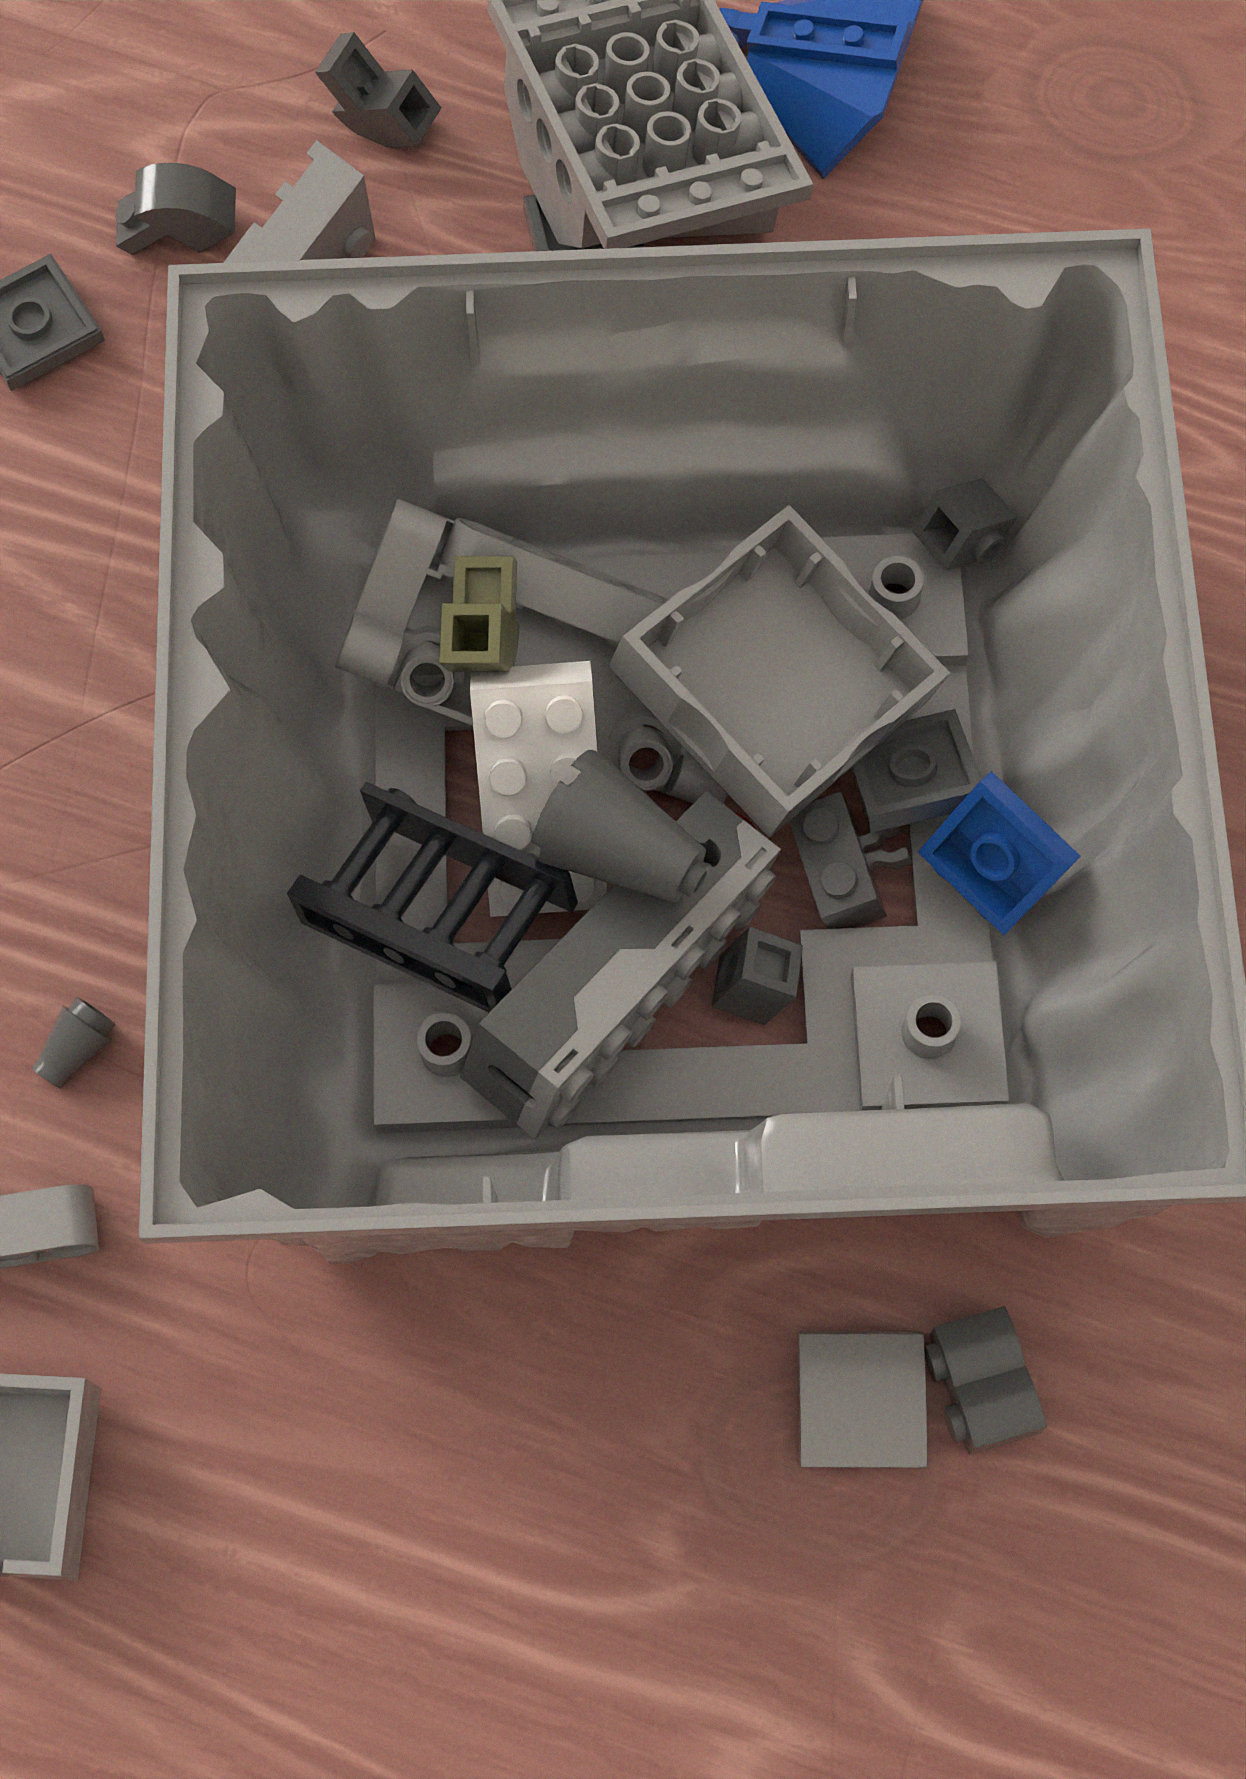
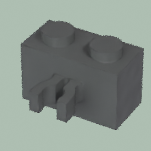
[789,792,912,929]

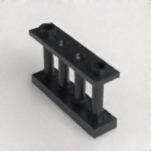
[287,782,578,1013]

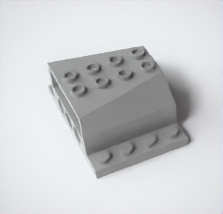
[487,0,814,249]

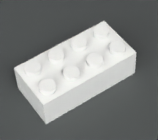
[470,661,607,917]

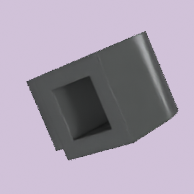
[315,32,442,148]
[115,163,236,255]

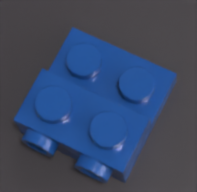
[917,771,1081,935]

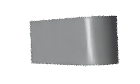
[0,1185,99,1269]

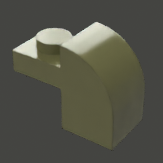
[439,556,520,672]

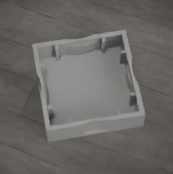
[608,505,950,838]

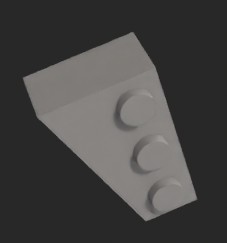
[223,140,376,263]

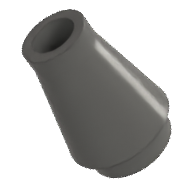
[32,997,116,1088]

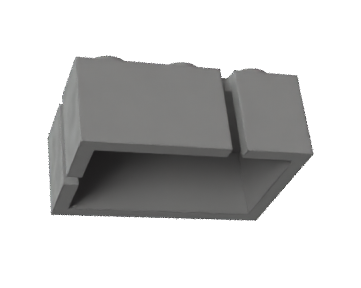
[0,1374,101,1581]

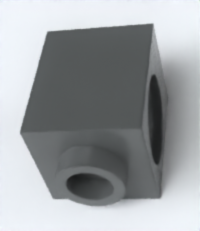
[712,926,803,1025]

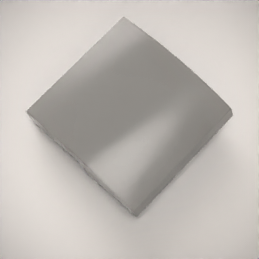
[798,1331,927,1468]

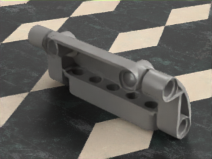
[335,498,728,804]

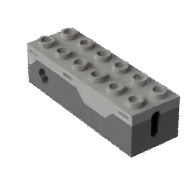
[460,791,781,1140]

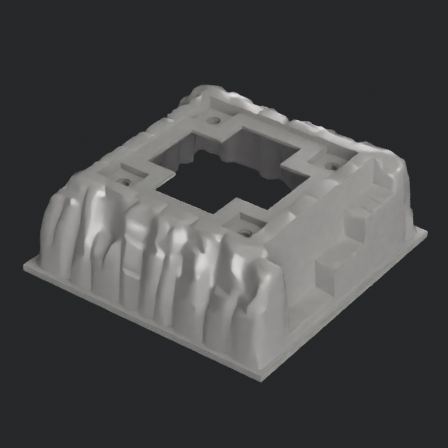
[139,228,1246,1265]

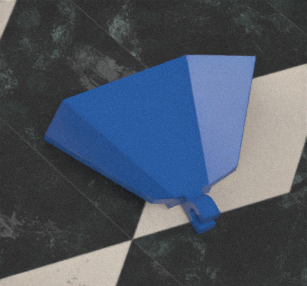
[719,0,924,179]

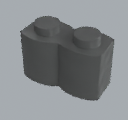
[924,1306,1047,1455]

